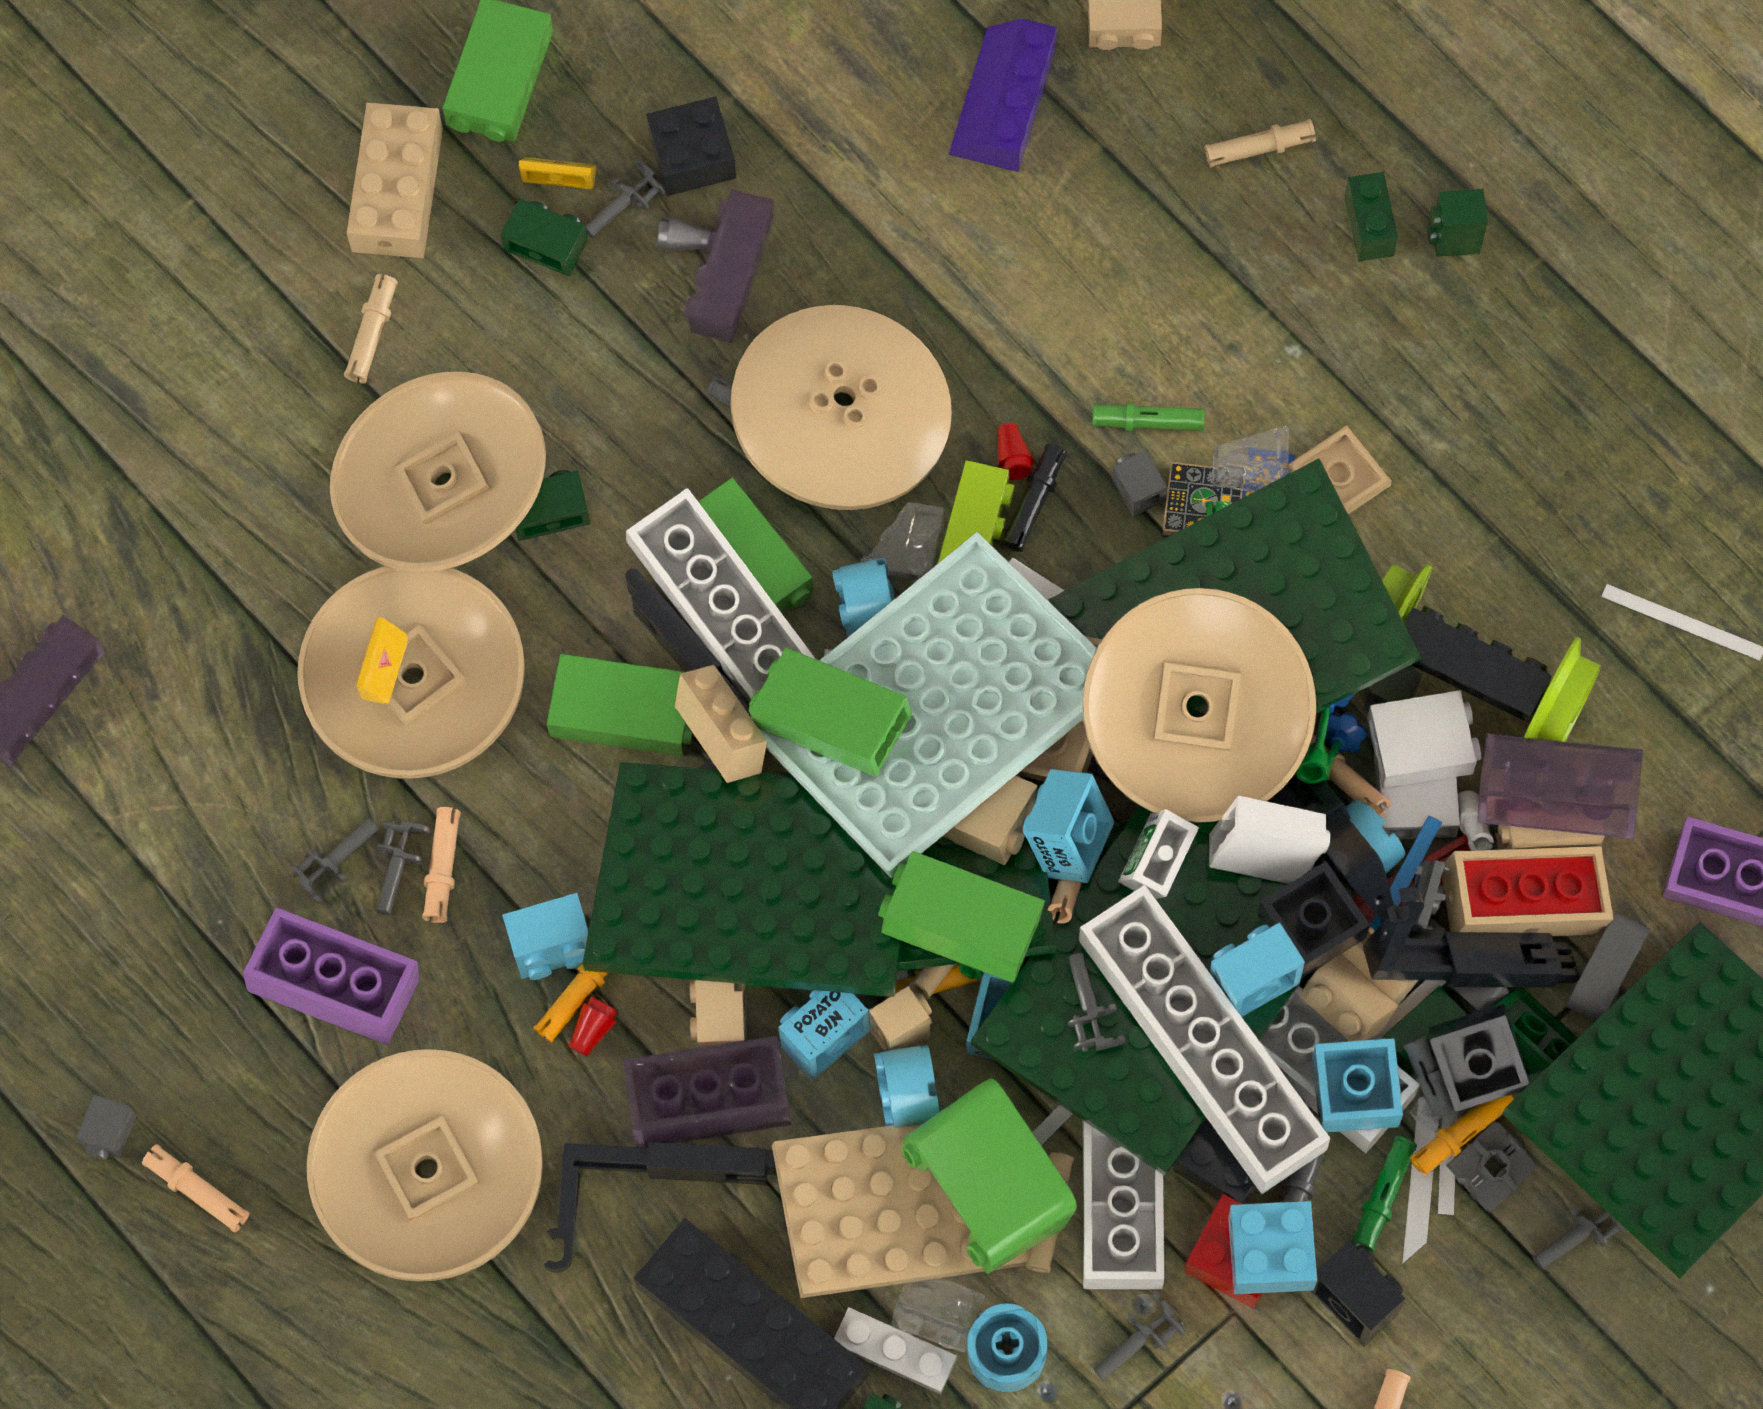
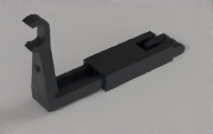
[625,569,751,770]
[1273,776,1410,938]
[1363,887,1580,987]
[544,1142,777,1273]

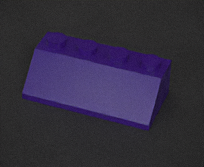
[949,19,1057,172]

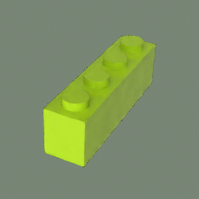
[938,460,1015,564]

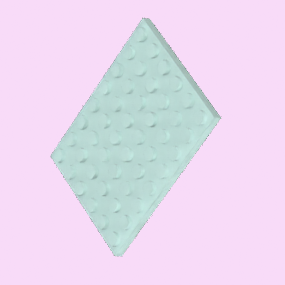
[751,532,1097,878]

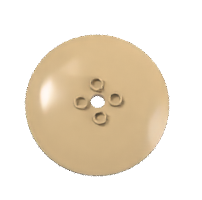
[730,305,952,510]
[330,372,546,572]
[297,566,525,779]
[1082,588,1316,822]
[307,1049,543,1281]

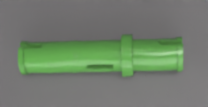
[1092,402,1205,432]

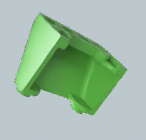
[901,1078,1077,1274]

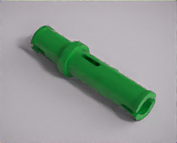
[1351,1136,1417,1253]

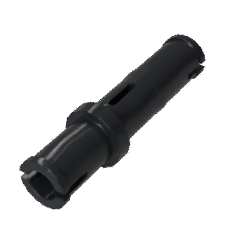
[1001,444,1067,552]

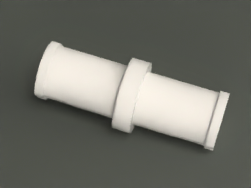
[1458,790,1494,851]

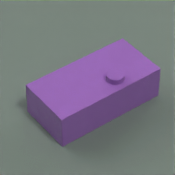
[1662,816,1763,927]
[243,907,420,1045]

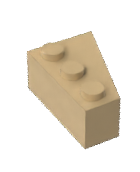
[690,980,747,1053]

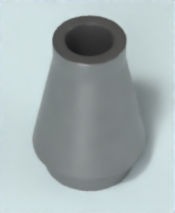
[656,216,710,252]

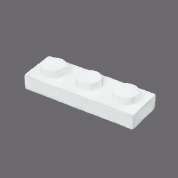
[834,1307,957,1395]

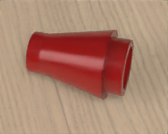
[997,423,1034,481]
[568,997,618,1057]

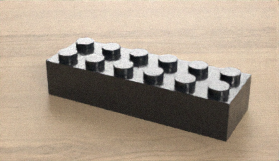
[634,1218,869,1409]

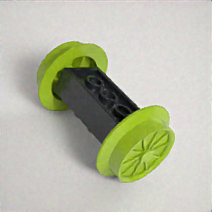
[1368,564,1602,762]

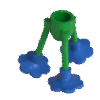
[1296,695,1367,784]

